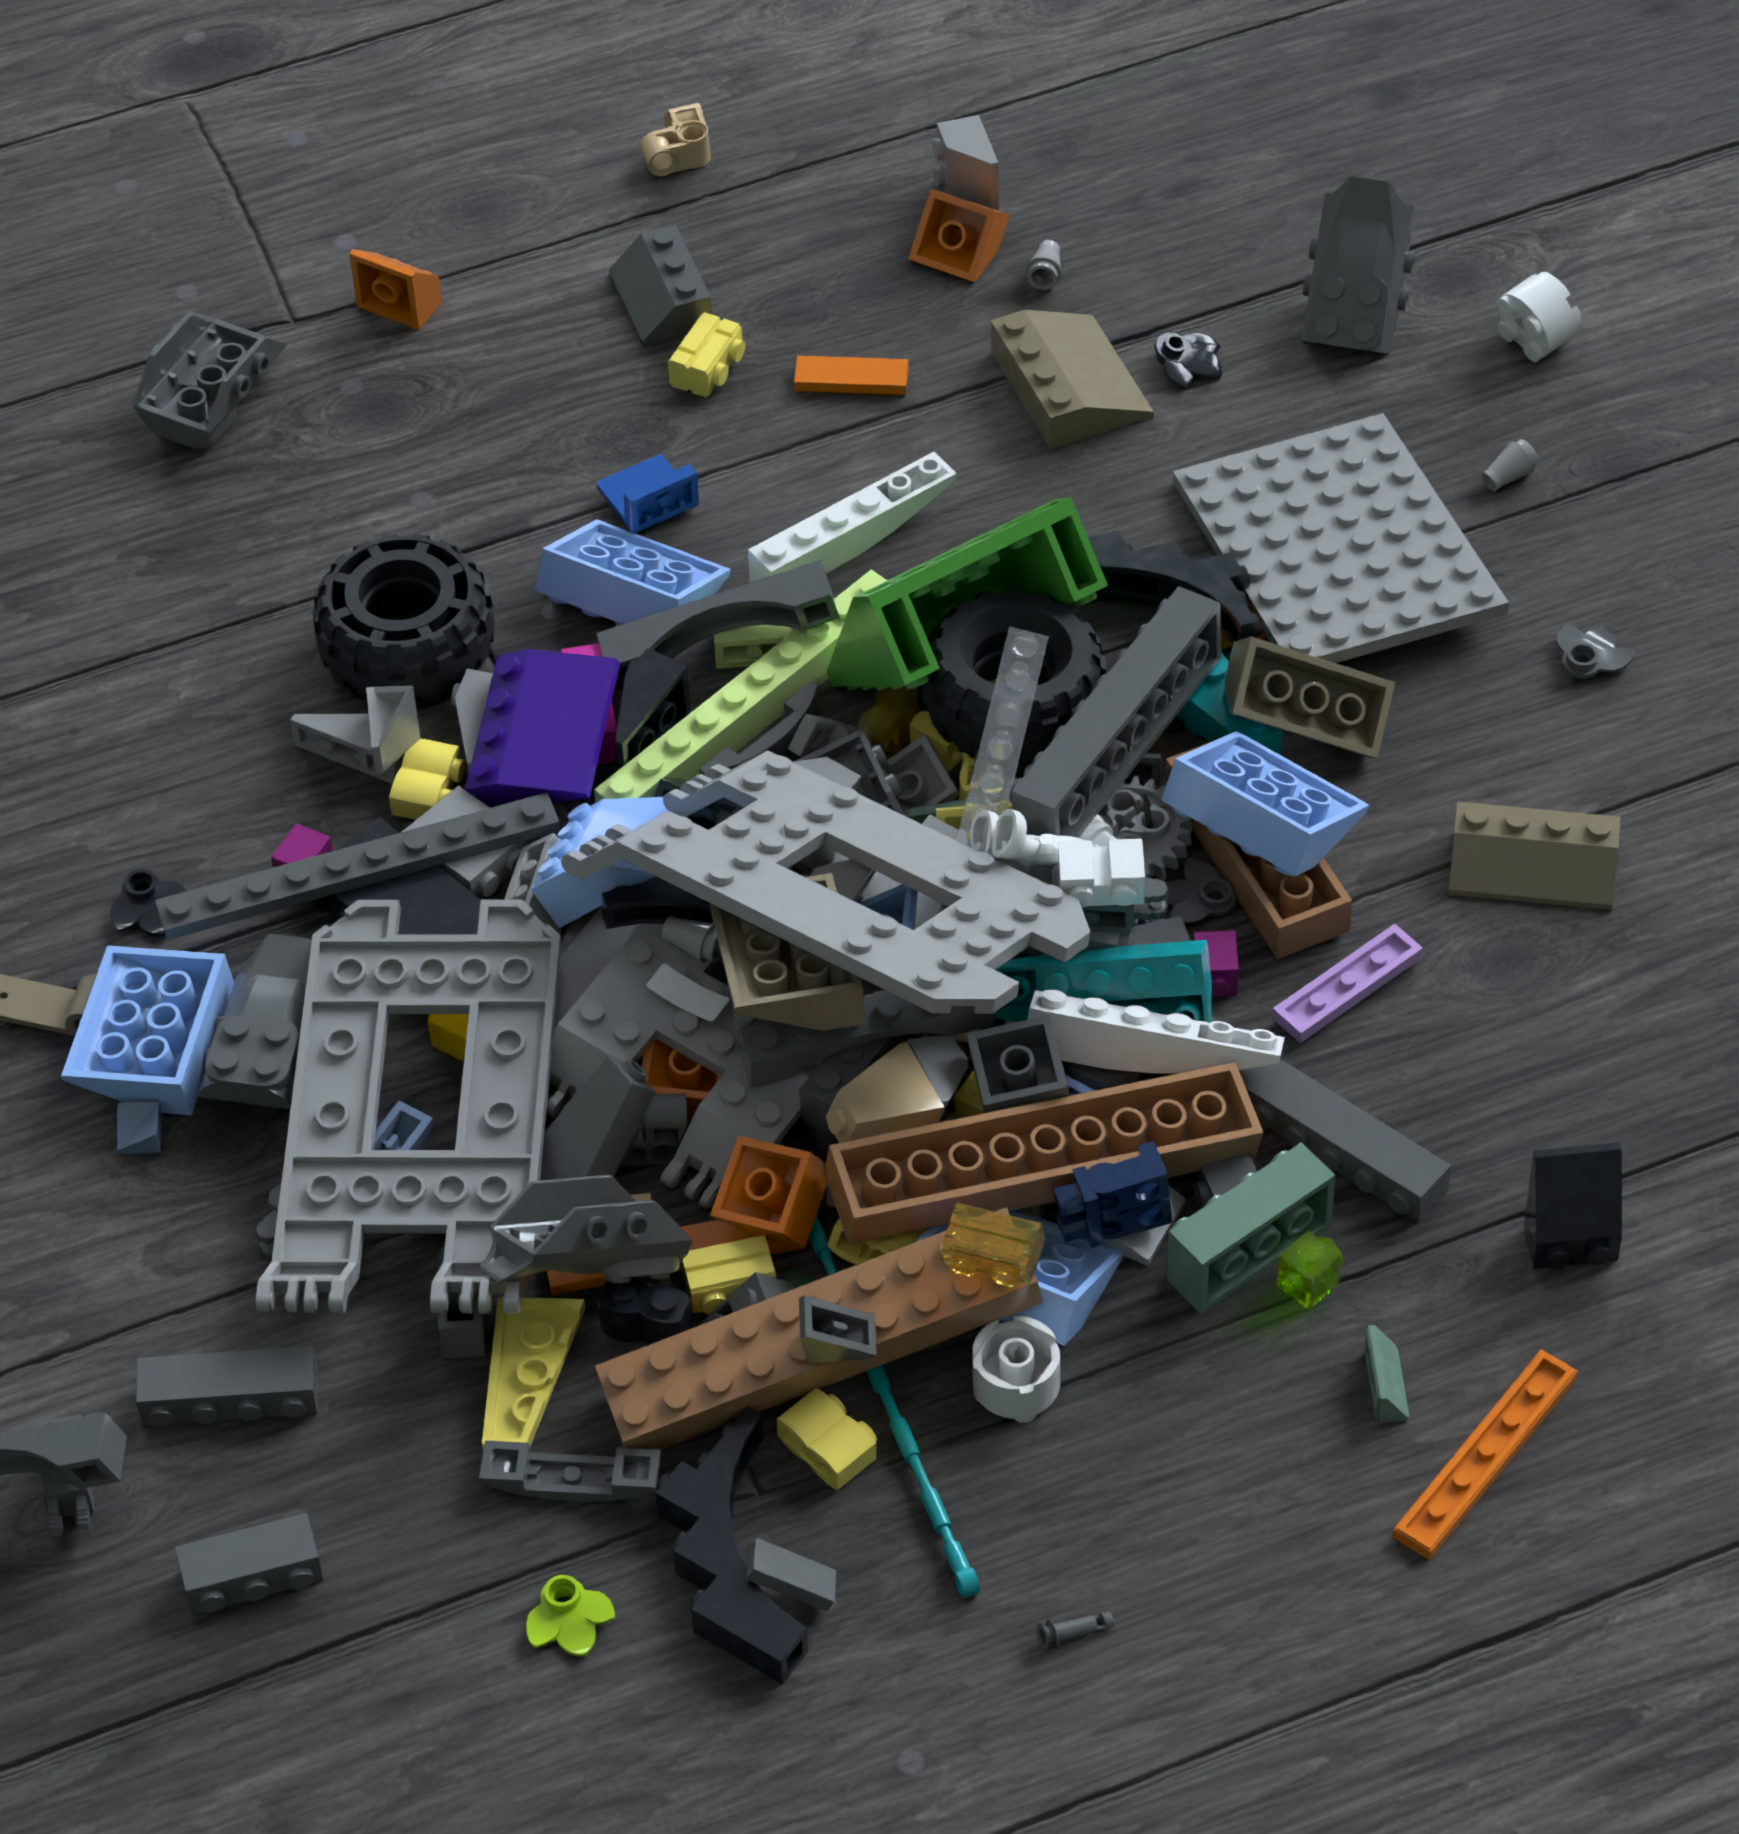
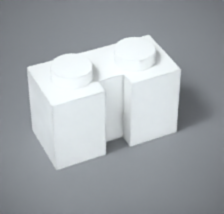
[1058,839,1145,907]

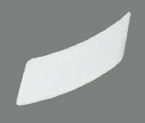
[647,963,730,1022]

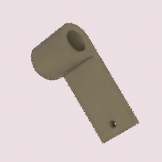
[0,974,97,1036]

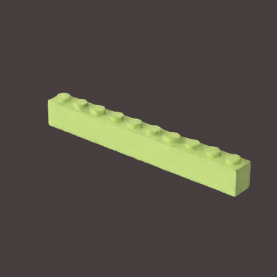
[594,570,887,803]

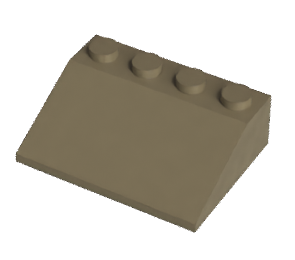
[991,310,1154,450]
[708,873,865,1031]

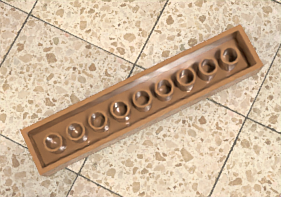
[824,1062,1263,1245]
[595,1207,1043,1450]

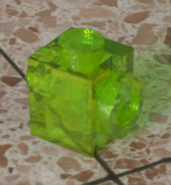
[1277,1230,1344,1310]

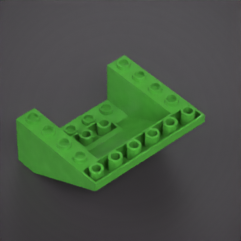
[826,498,1108,691]

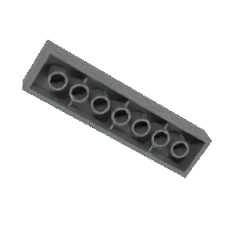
[1010,586,1221,838]

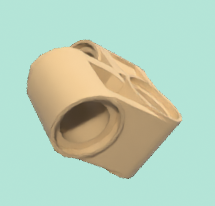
[639,103,711,176]

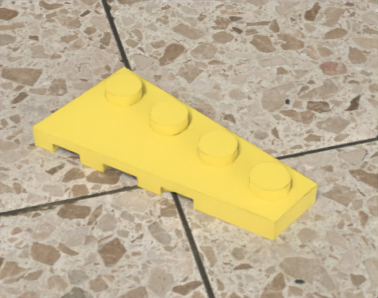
[482,1297,585,1451]

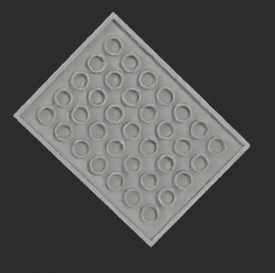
[1173,413,1509,663]

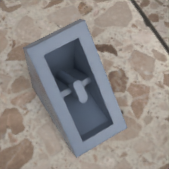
[374,1101,434,1150]

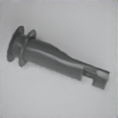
[1036,1611,1114,1651]

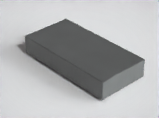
[746,1538,836,1611]

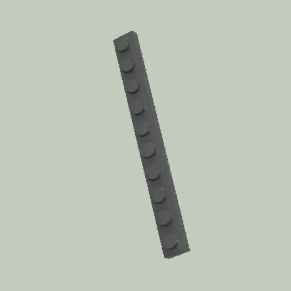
[155,792,560,940]

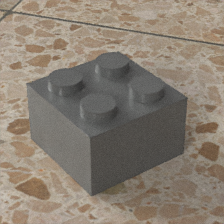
[967,1015,1069,1113]

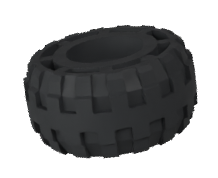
[312,533,495,704]
[921,589,1106,767]

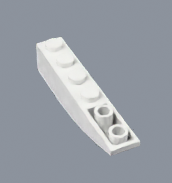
[748,452,957,583]
[1028,990,1284,1073]

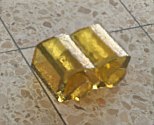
[857,686,919,760]

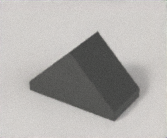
[799,1295,877,1364]

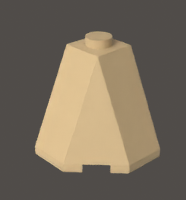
[825,1042,944,1143]

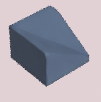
[117,1101,163,1154]

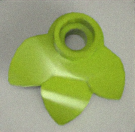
[526,1575,615,1657]

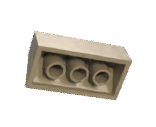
[1225,636,1396,759]
[1448,802,1621,910]

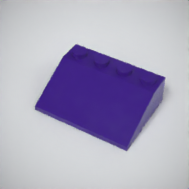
[465,649,620,808]

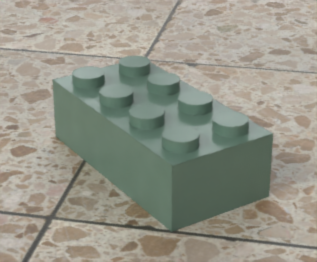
[1167,1142,1336,1314]

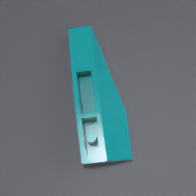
[995,940,1212,1023]

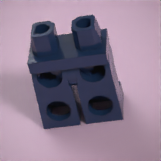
[1053,1141,1173,1248]

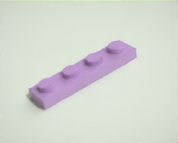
[1272,924,1423,1043]

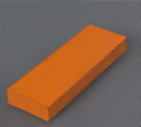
[794,356,909,395]

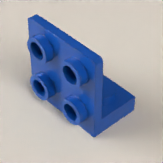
[597,455,699,534]

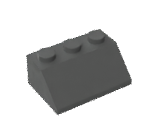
[609,225,712,347]

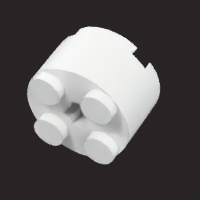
[1497,272,1582,362]
[972,1316,1061,1423]

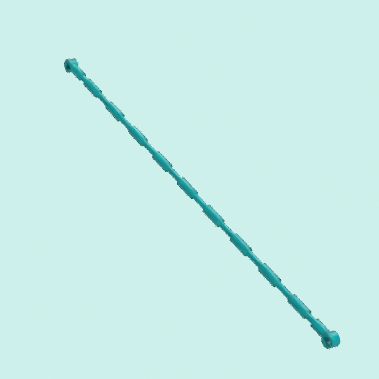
[778,1141,980,1599]

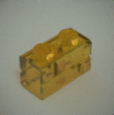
[941,1203,1045,1287]

